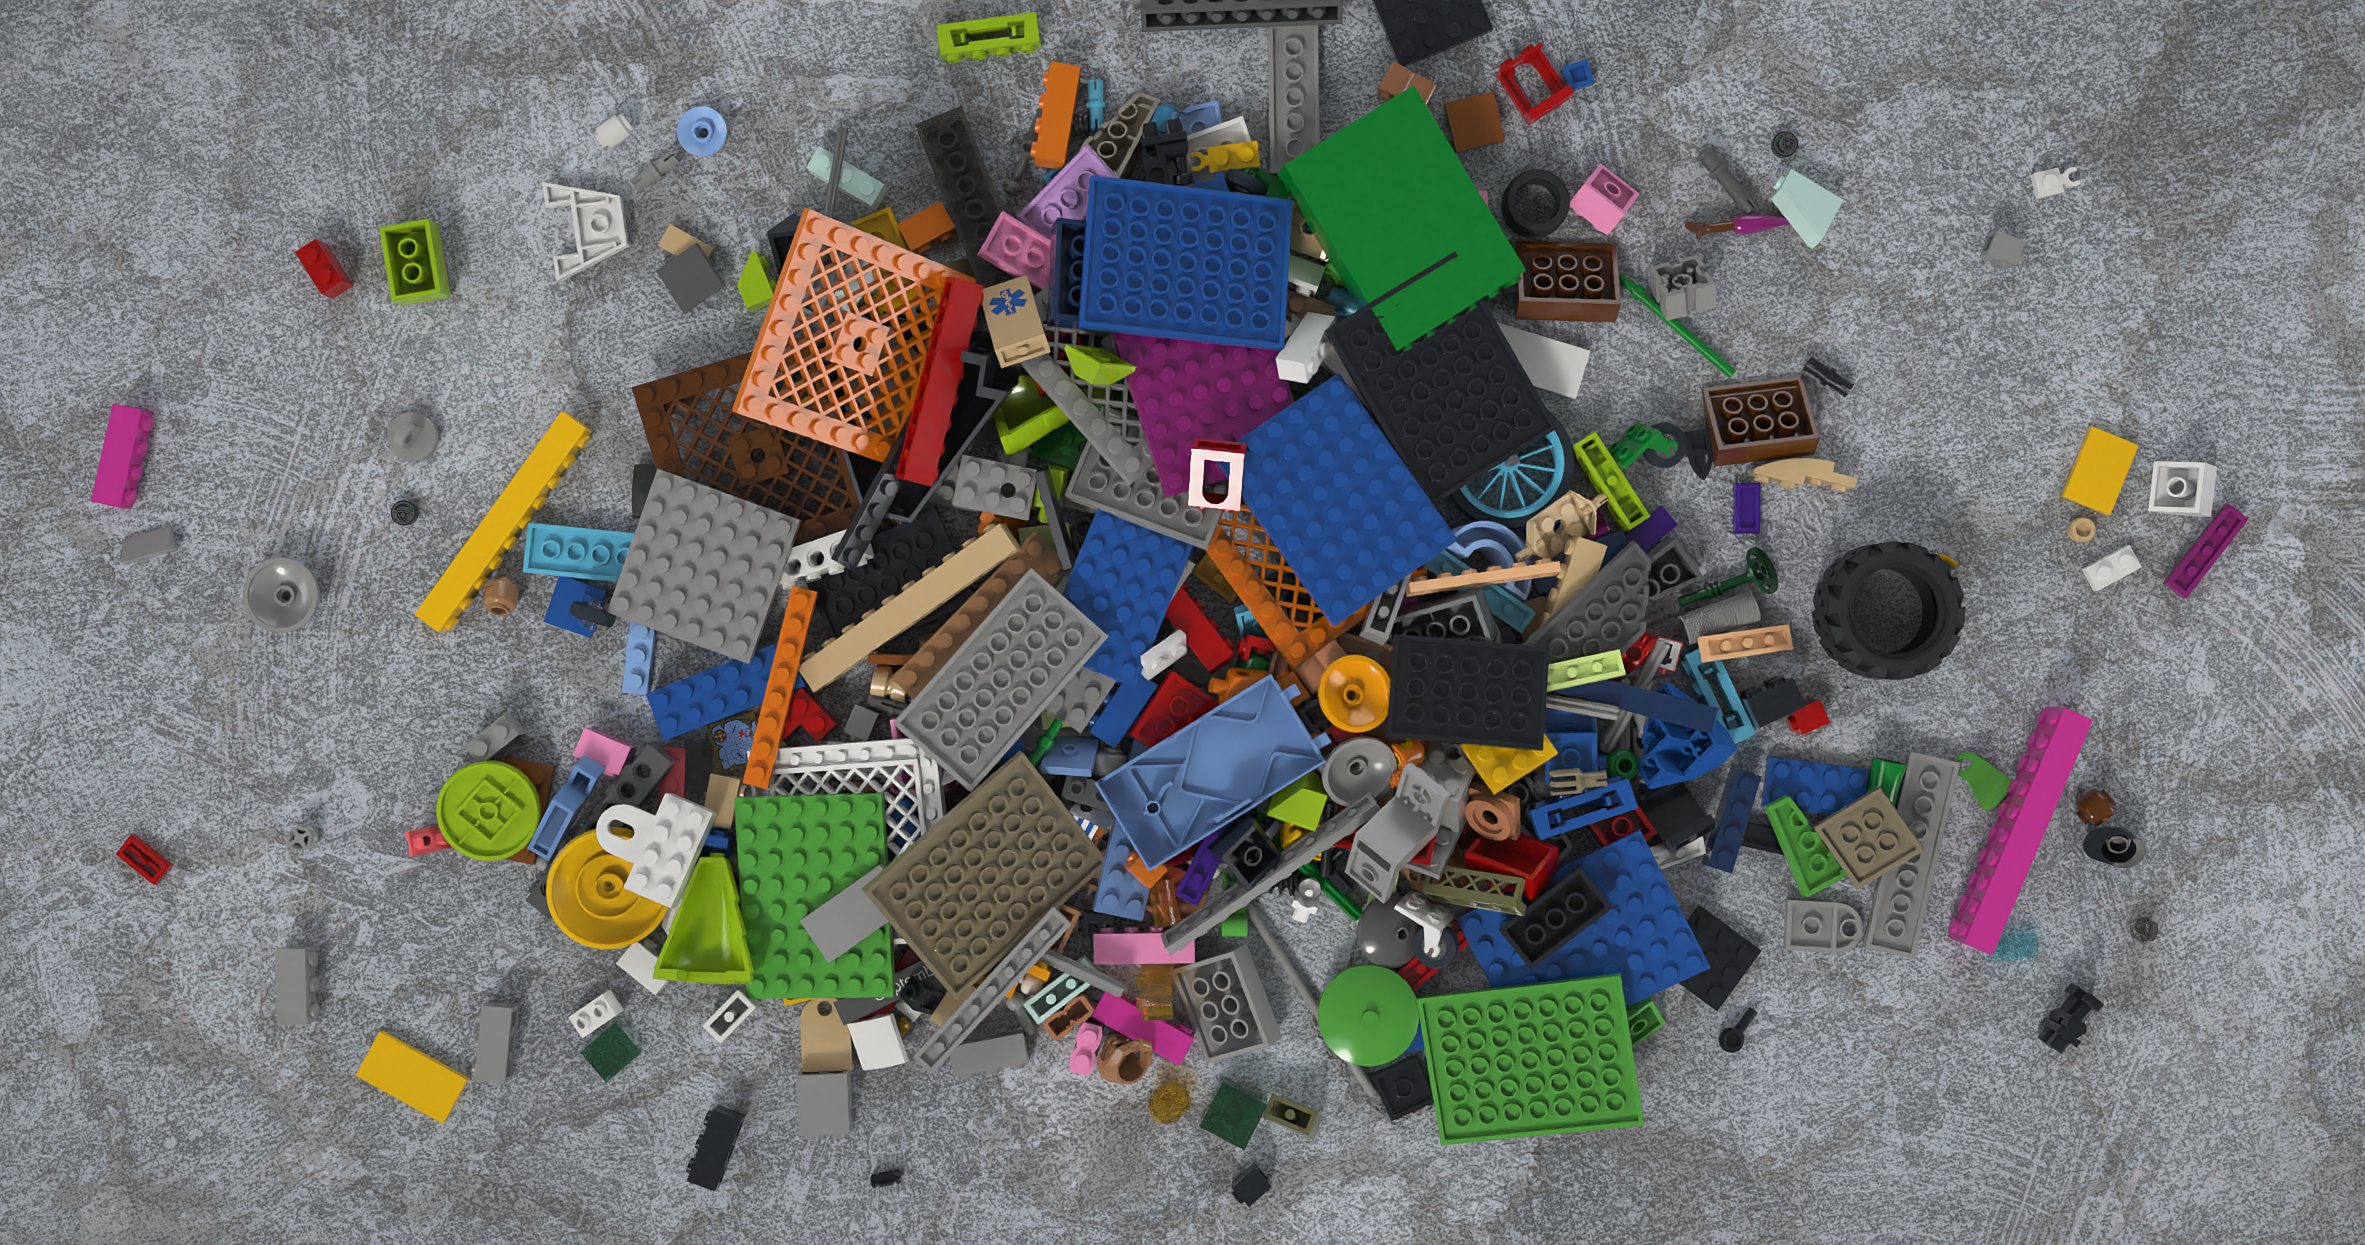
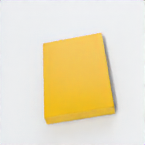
[2060,426,2139,516]

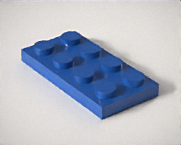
[1761,756,1870,815]

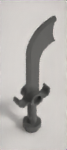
[1003,78,1088,196]

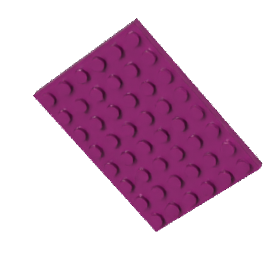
[1111,332,1294,499]

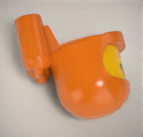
[1388,740,1425,788]

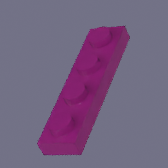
[2163,504,2249,599]

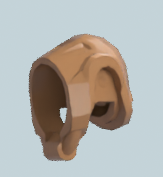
[1097,1032,1153,1085]

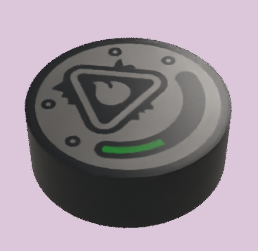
[1771,131,1798,158]
[391,500,419,526]

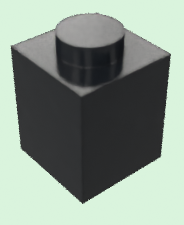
[1232,1163,1272,1207]

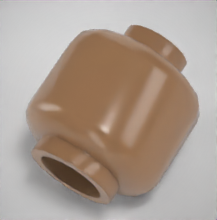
[483,577,519,616]

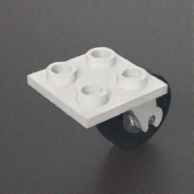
[1394,890,1459,969]

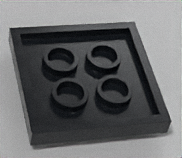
[1679,905,1762,1011]

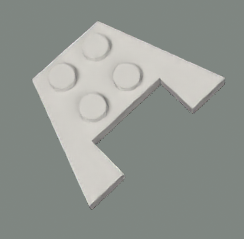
[542,182,629,282]

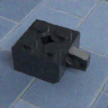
[1207,813,1282,891]

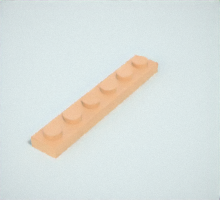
[1406,558,1561,597]

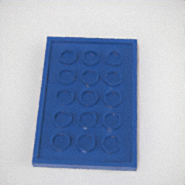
[1062,509,1193,688]

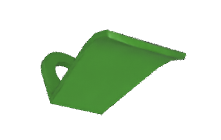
[1954,752,2012,810]

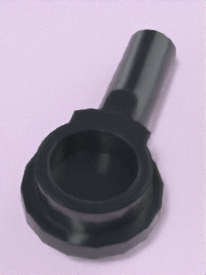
[1718,1007,1758,1053]

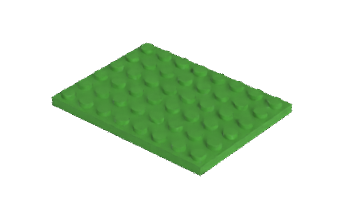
[734,793,896,999]
[1417,973,1644,1146]

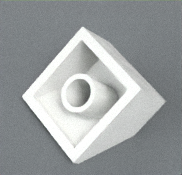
[2148,461,2217,517]

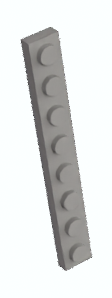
[912,906,1072,1075]

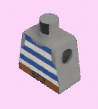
[1060,798,1116,847]

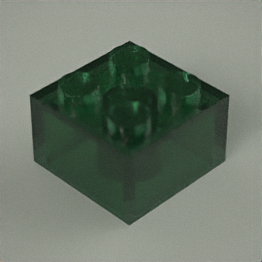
[1199,1076,1267,1150]

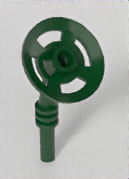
[1677,547,1778,607]

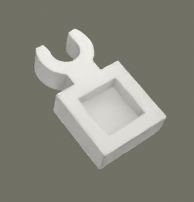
[2030,167,2080,200]

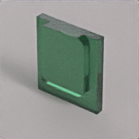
[580,1022,642,1083]

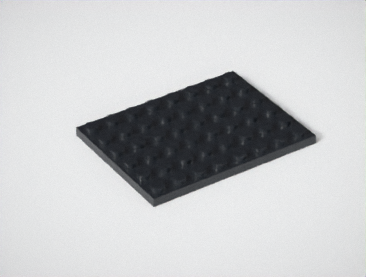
[1324,251,1558,505]

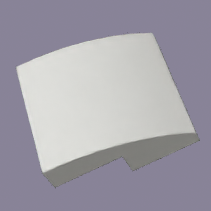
[847,1014,909,1070]

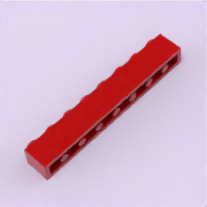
[895,277,984,487]

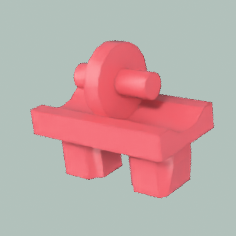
[404,825,452,857]

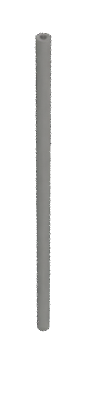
[1220,871,1378,1097]

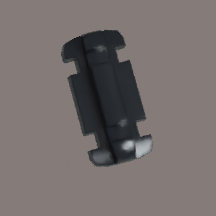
[870,1169,902,1189]

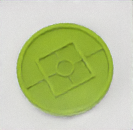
[436,760,541,861]

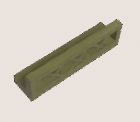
[1422,866,1527,916]

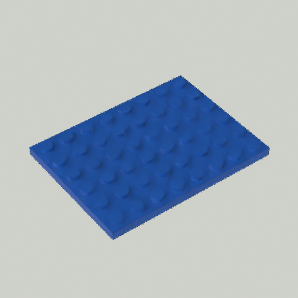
[1078,175,1293,351]
[1216,373,1458,627]
[1456,829,1711,1007]

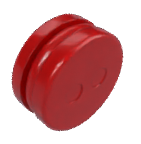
[1621,630,1657,674]

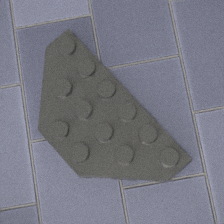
[1522,541,1651,664]

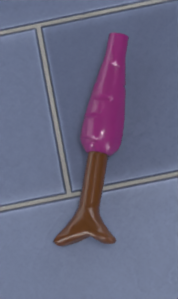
[1685,214,1791,239]

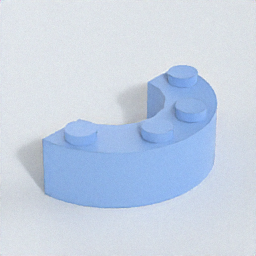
[1445,521,1532,601]

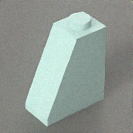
[1771,169,1843,249]

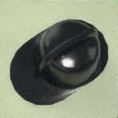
[2083,827,2145,868]

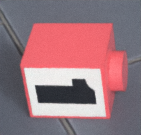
[1647,636,1683,676]

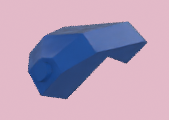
[1638,682,1738,789]

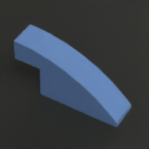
[527,755,606,861]

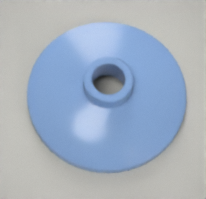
[677,106,727,157]

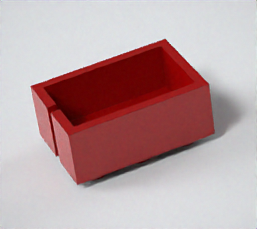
[1465,833,1559,902]

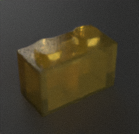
[1136,963,1173,1021]

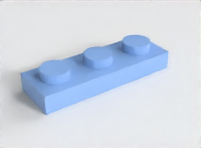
[622,621,657,695]

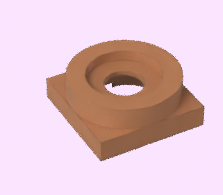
[1465,782,1521,841]

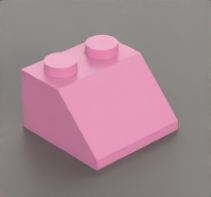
[1570,163,1639,236]

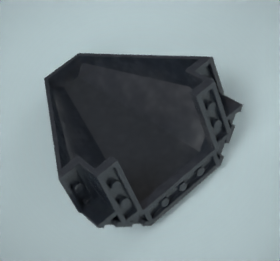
[808,311,1021,524]

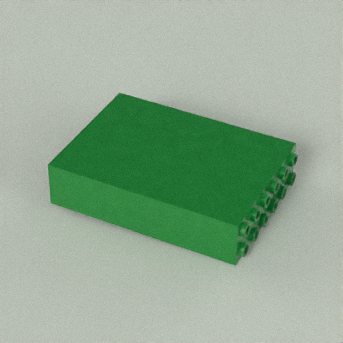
[1277,85,1526,351]

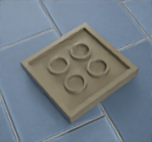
[1814,786,1924,889]

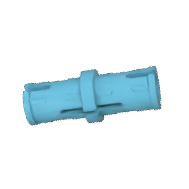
[1086,79,1106,133]

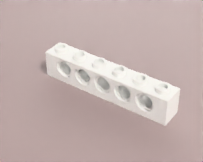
[777,529,874,590]

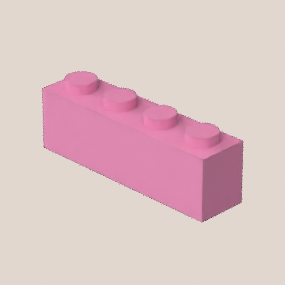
[1093,926,1195,964]

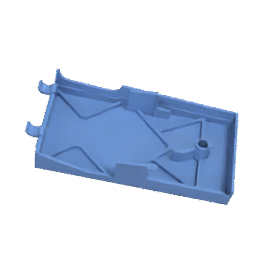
[1094,674,1331,872]

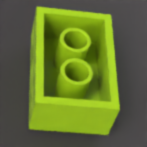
[379,219,451,306]

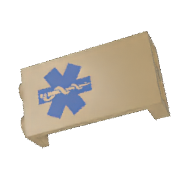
[982,275,1051,368]

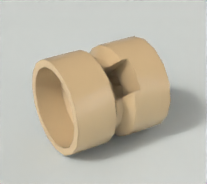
[870,664,908,703]

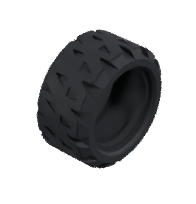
[1812,541,1966,680]

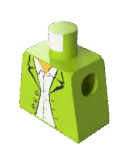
[1033,464,1073,523]

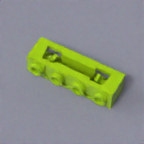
[936,12,1042,64]
[1572,431,1651,532]

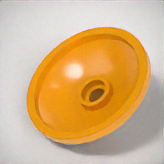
[1318,655,1390,733]

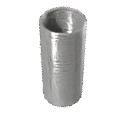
[1677,591,1761,645]

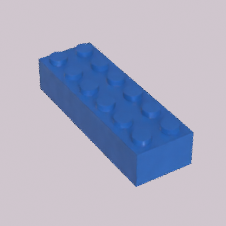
[646,643,809,741]

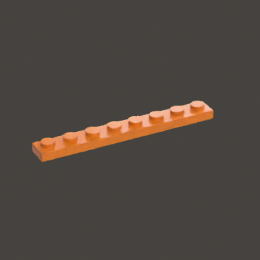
[743,586,818,789]

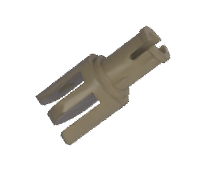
[1548,768,1607,796]

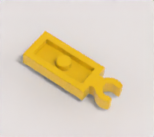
[1190,141,1260,174]

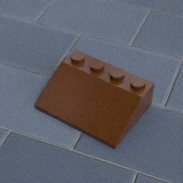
[1514,241,1621,323]
[1702,376,1820,467]

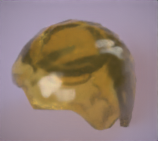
[1147,1080,1191,1124]

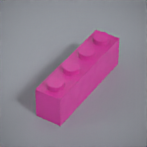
[91,403,154,509]
[1091,991,1194,1066]

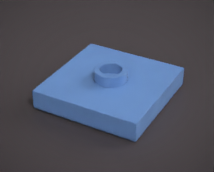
[1040,736,1100,777]

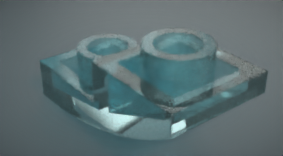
[1986,933,2039,962]

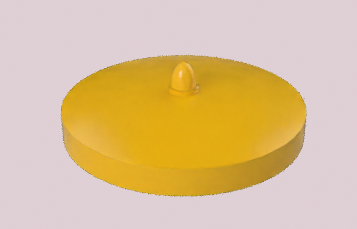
[546,827,668,949]

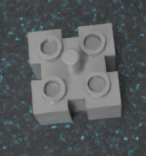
[1649,254,1716,321]

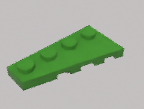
[1764,795,1848,898]

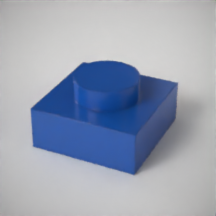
[1562,59,1594,91]

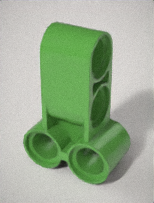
[1220,869,1248,937]

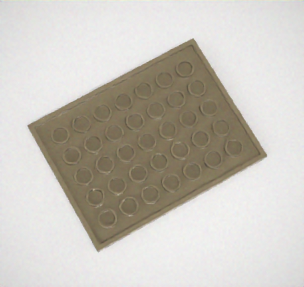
[862,751,1104,1000]

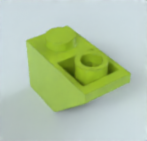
[737,250,777,312]

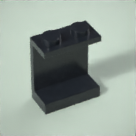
[1638,781,1716,854]

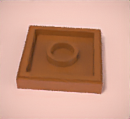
[1444,92,1505,154]

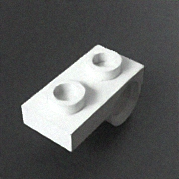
[568,989,624,1038]

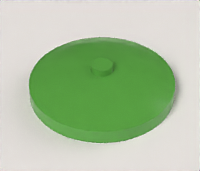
[1317,964,1419,1066]

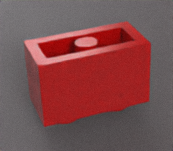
[295,239,354,299]

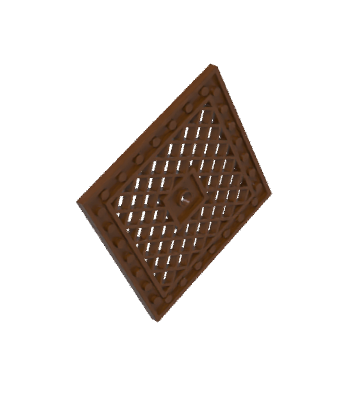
[631,333,885,548]

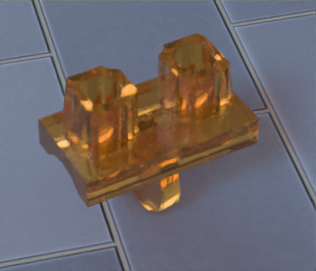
[1149,878,1180,928]

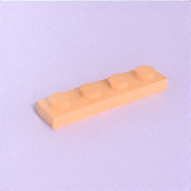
[1697,624,1794,663]

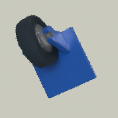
[543,576,616,638]

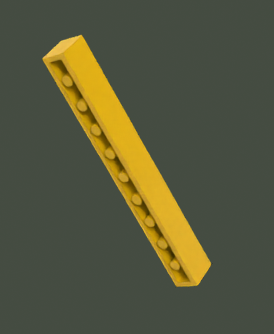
[414,411,593,632]

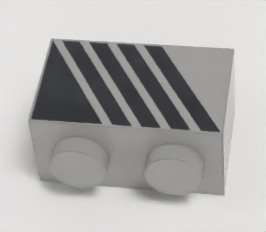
[464,714,528,762]

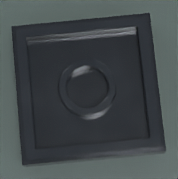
[1370,1054,1434,1122]

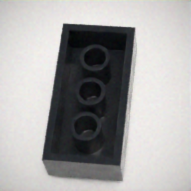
[1498,862,1613,970]

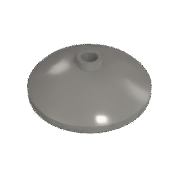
[243,558,320,633]
[1322,736,1397,807]

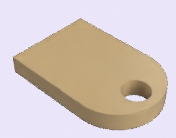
[800,998,854,1072]

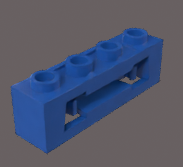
[1528,776,1638,840]

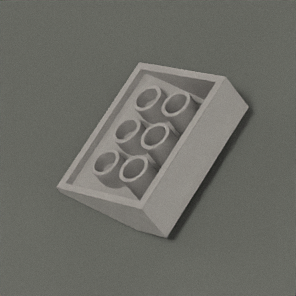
[1171,943,1282,1064]

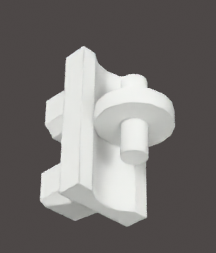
[1292,877,1321,923]

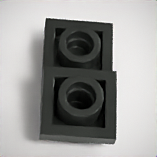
[632,464,657,518]

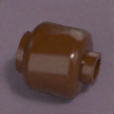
[2075,789,2116,826]

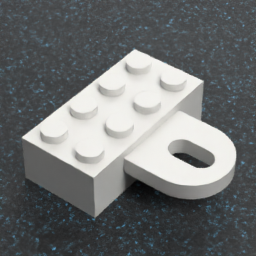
[596,793,718,908]

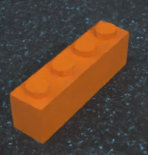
[1031,61,1081,170]

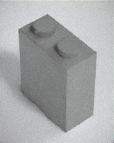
[796,1070,853,1140]

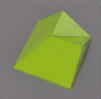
[1065,344,1136,386]
[1267,770,1328,832]

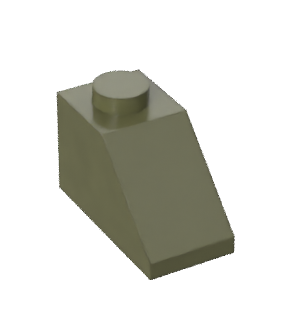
[1262,1093,1323,1140]

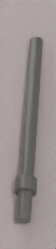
[813,127,848,279]

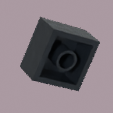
[1739,676,1806,728]

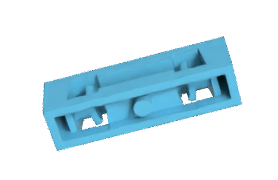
[1680,647,1756,744]

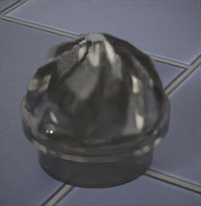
[2130,917,2158,943]

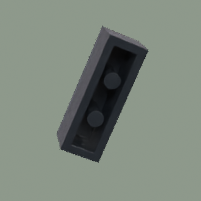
[686,1105,746,1191]

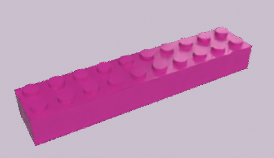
[1947,706,2093,956]

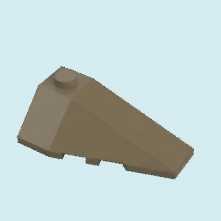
[1077,91,1161,180]

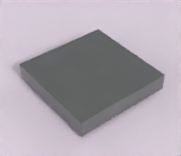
[656,243,726,313]

